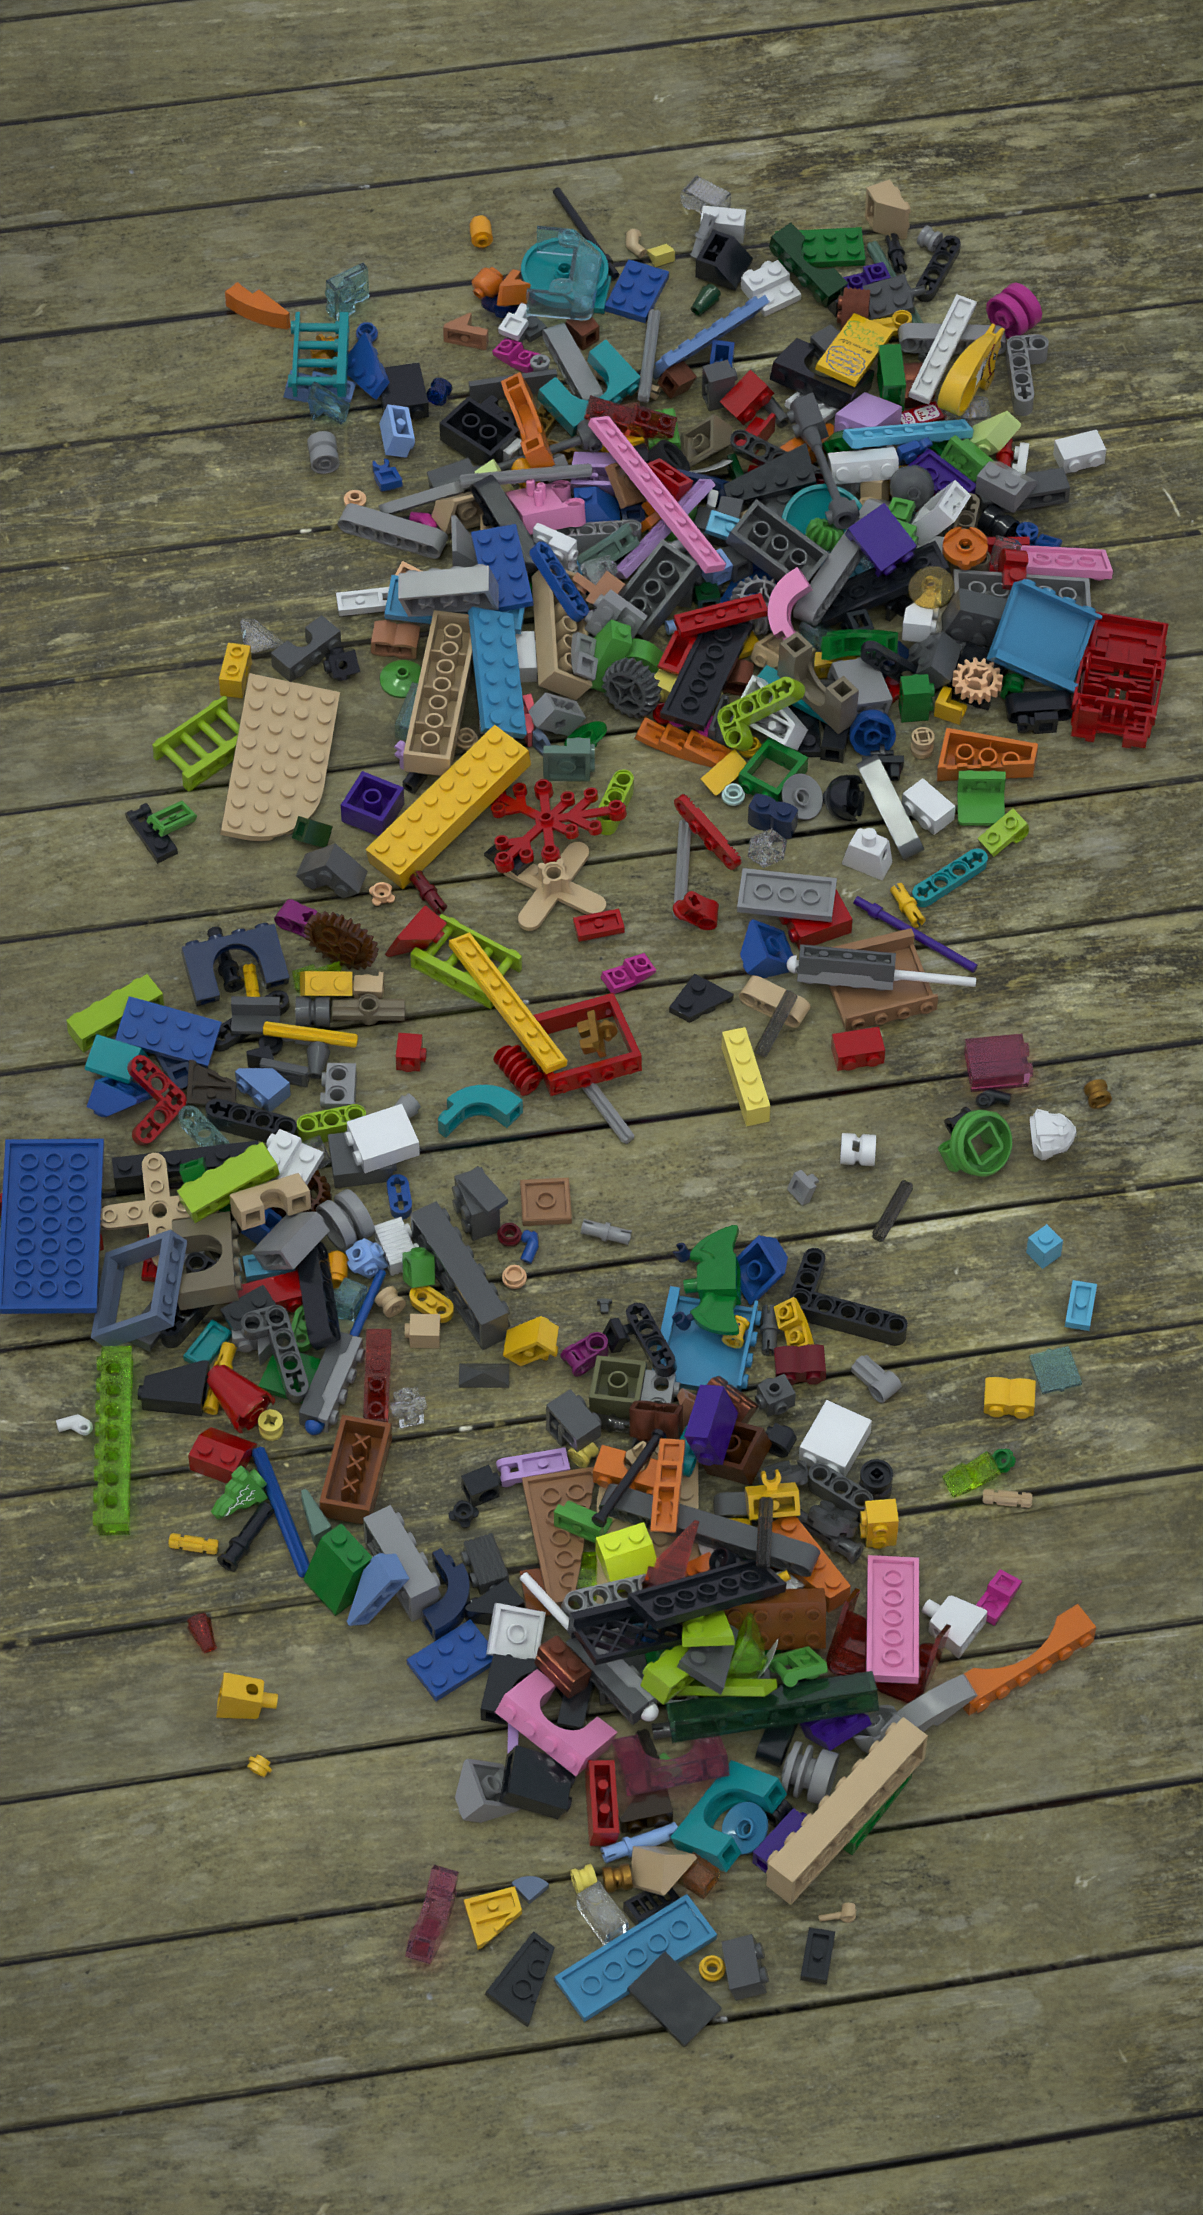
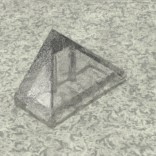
[240,619,285,653]

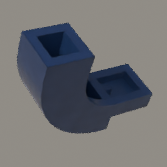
[422,1548,470,1641]

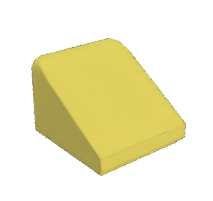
[647,244,675,267]

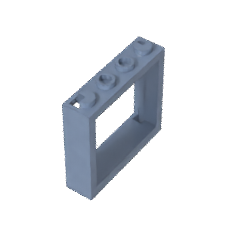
[91,1229,187,1349]

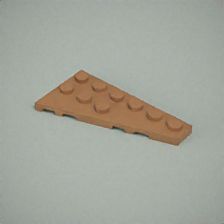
[522,1467,595,1608]

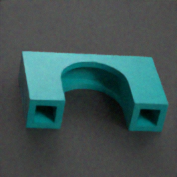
[537,339,641,437]
[670,1760,787,1872]

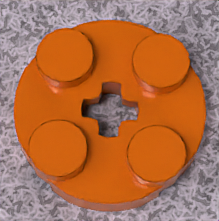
[942,526,988,570]

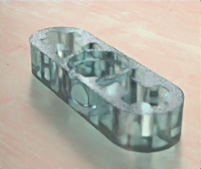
[178,1105,230,1147]

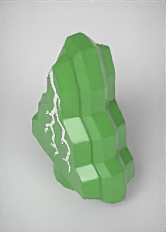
[211,1465,268,1519]

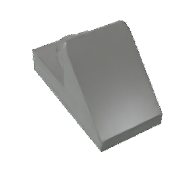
[232,1329,283,1366]

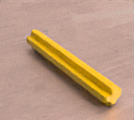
[263,1021,358,1048]

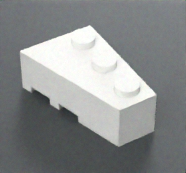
[732,675,808,750]

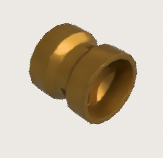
[602,1863,633,1893]

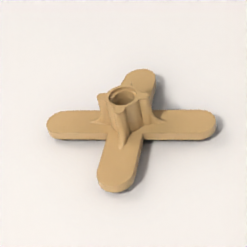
[503,842,606,931]
[101,1153,219,1267]

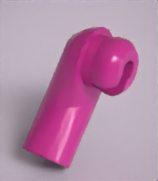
[409,511,437,528]

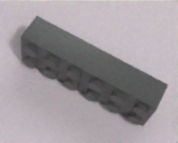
[410,1201,510,1350]

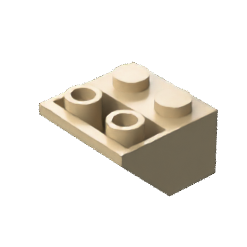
[865,179,911,240]

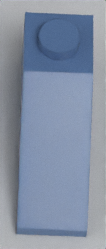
[347,1553,409,1626]

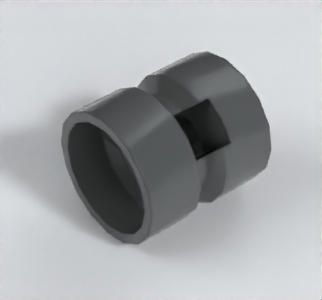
[295,996,331,1027]

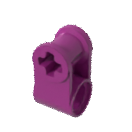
[274,899,317,938]
[560,1332,609,1377]

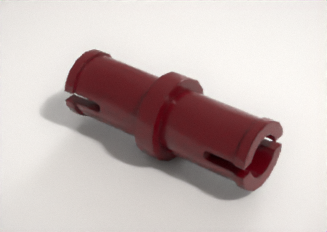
[409,870,447,915]

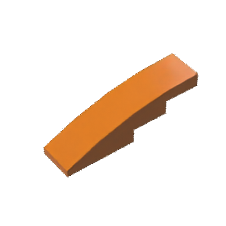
[634,717,732,768]
[650,1438,686,1533]

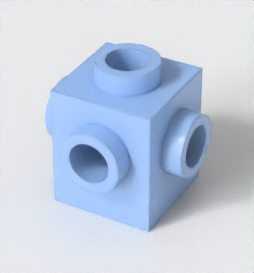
[345,1238,388,1279]

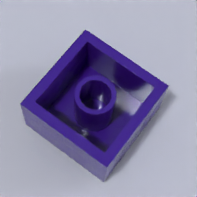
[341,771,405,836]

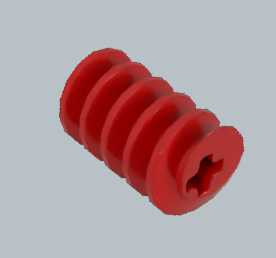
[493,1045,544,1096]

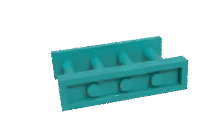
[288,312,350,397]

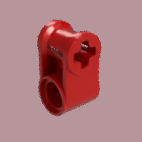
[672,891,719,930]

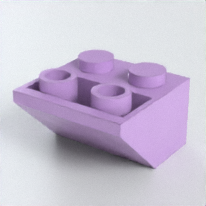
[571,452,617,496]

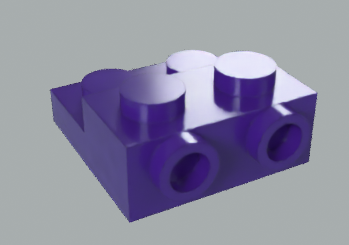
[798,1694,872,1751]

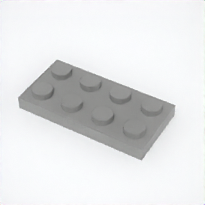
[737,868,837,922]

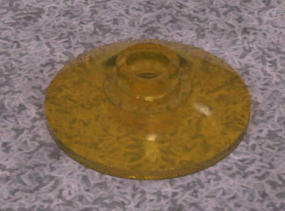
[909,566,954,609]

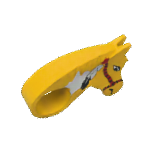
[937,324,1005,416]

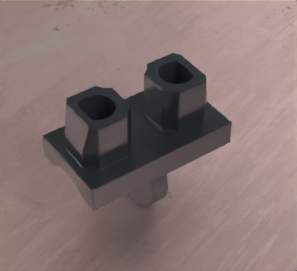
[862,744,904,781]

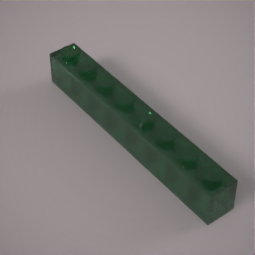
[666,1671,879,1743]

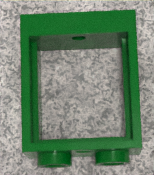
[877,344,906,412]
[738,737,808,802]

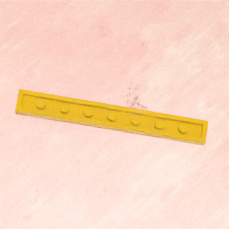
[449,932,568,1074]

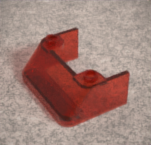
[826,1588,951,1703]

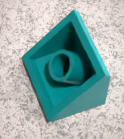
[85,1034,148,1084]

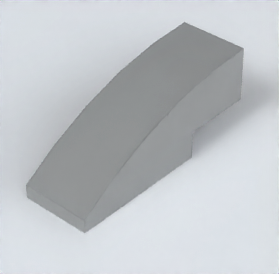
[897,1674,978,1732]

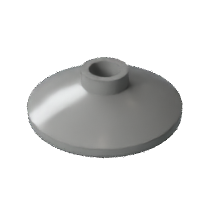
[782,774,823,820]

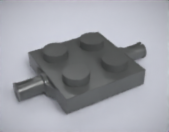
[863,274,926,320]

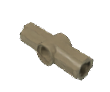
[332,994,405,1025]

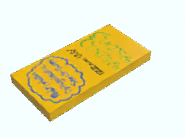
[815,313,893,387]

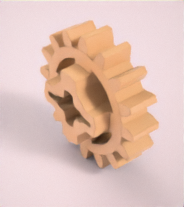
[952,657,1003,704]

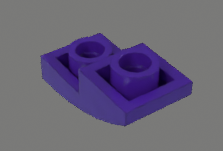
[843,262,891,290]

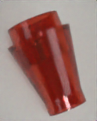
[187,1613,217,1653]

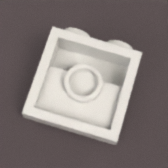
[741,260,801,317]
[533,522,579,573]
[266,1129,324,1185]

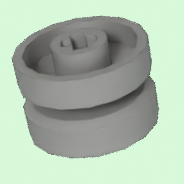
[316,1189,375,1253]

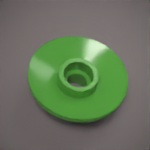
[380,660,421,698]

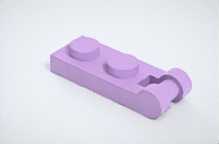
[496,1448,570,1487]

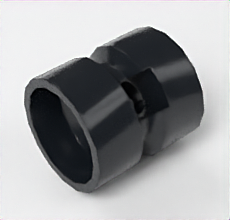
[977,504,1020,537]
[859,1459,893,1500]

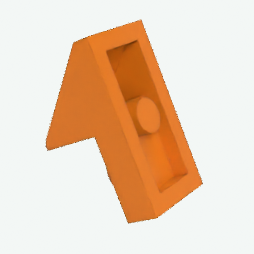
[497,269,531,306]

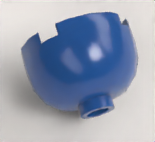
[849,709,896,756]

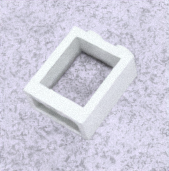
[910,480,971,546]

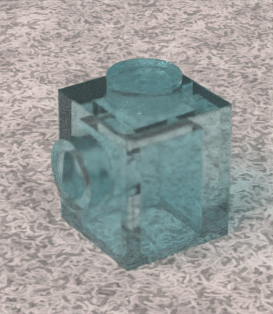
[334,1277,367,1322]

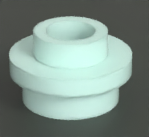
[722,783,745,806]

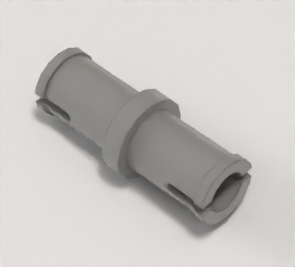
[690,213,717,258]
[580,1218,632,1246]

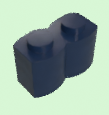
[748,794,798,839]

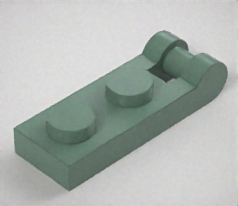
[577,523,640,578]

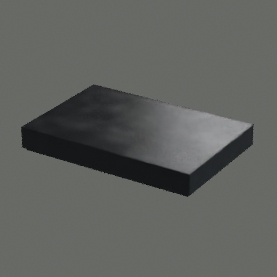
[627,1951,722,2047]

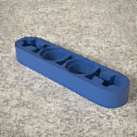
[530,541,589,622]

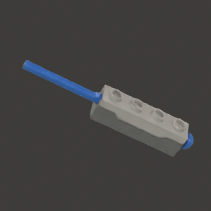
[299,1269,386,1435]

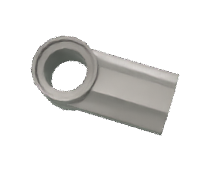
[851,1355,902,1403]

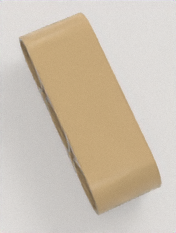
[739,976,811,1028]

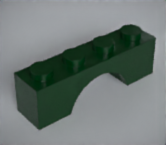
[769,222,848,308]

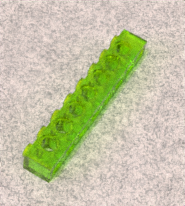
[93,1346,133,1535]

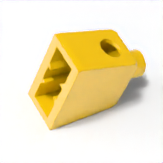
[216,1672,278,1719]

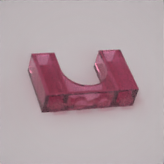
[612,1719,730,1796]

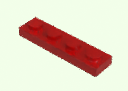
[674,593,768,638]

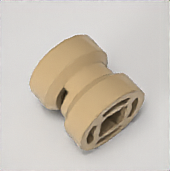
[910,727,934,759]

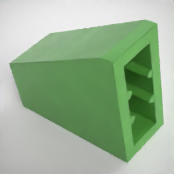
[591,620,632,693]

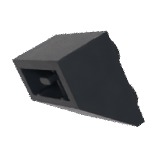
[695,229,753,291]

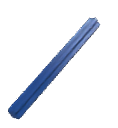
[252,1446,310,1578]

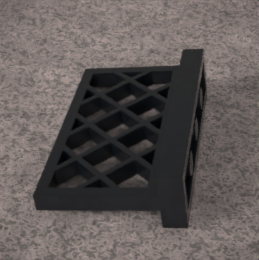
[567,1599,683,1665]

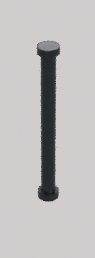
[591,1429,667,1528]

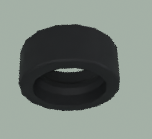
[648,439,690,471]

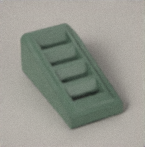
[301,1489,332,1547]

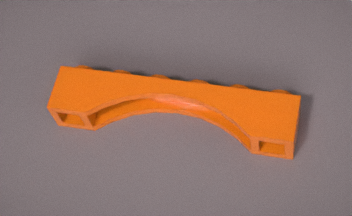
[501,372,555,468]
[962,1604,1096,1716]

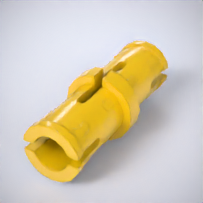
[890,883,926,928]

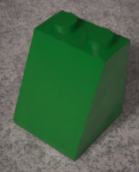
[303,1523,372,1616]

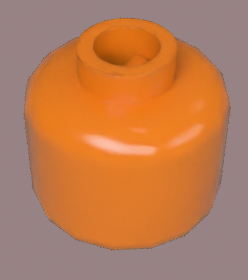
[472,267,504,300]

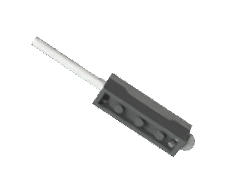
[787,944,976,991]
[520,1572,659,1725]

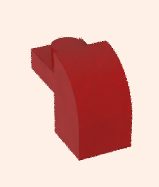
[998,548,1029,590]

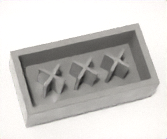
[398,564,499,617]
[363,1505,441,1622]

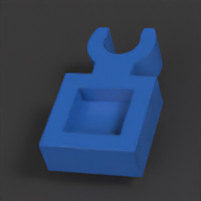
[896,437,933,466]
[372,458,403,492]

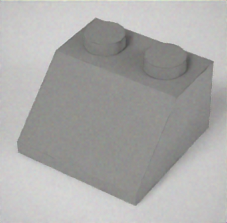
[975,461,1038,513]

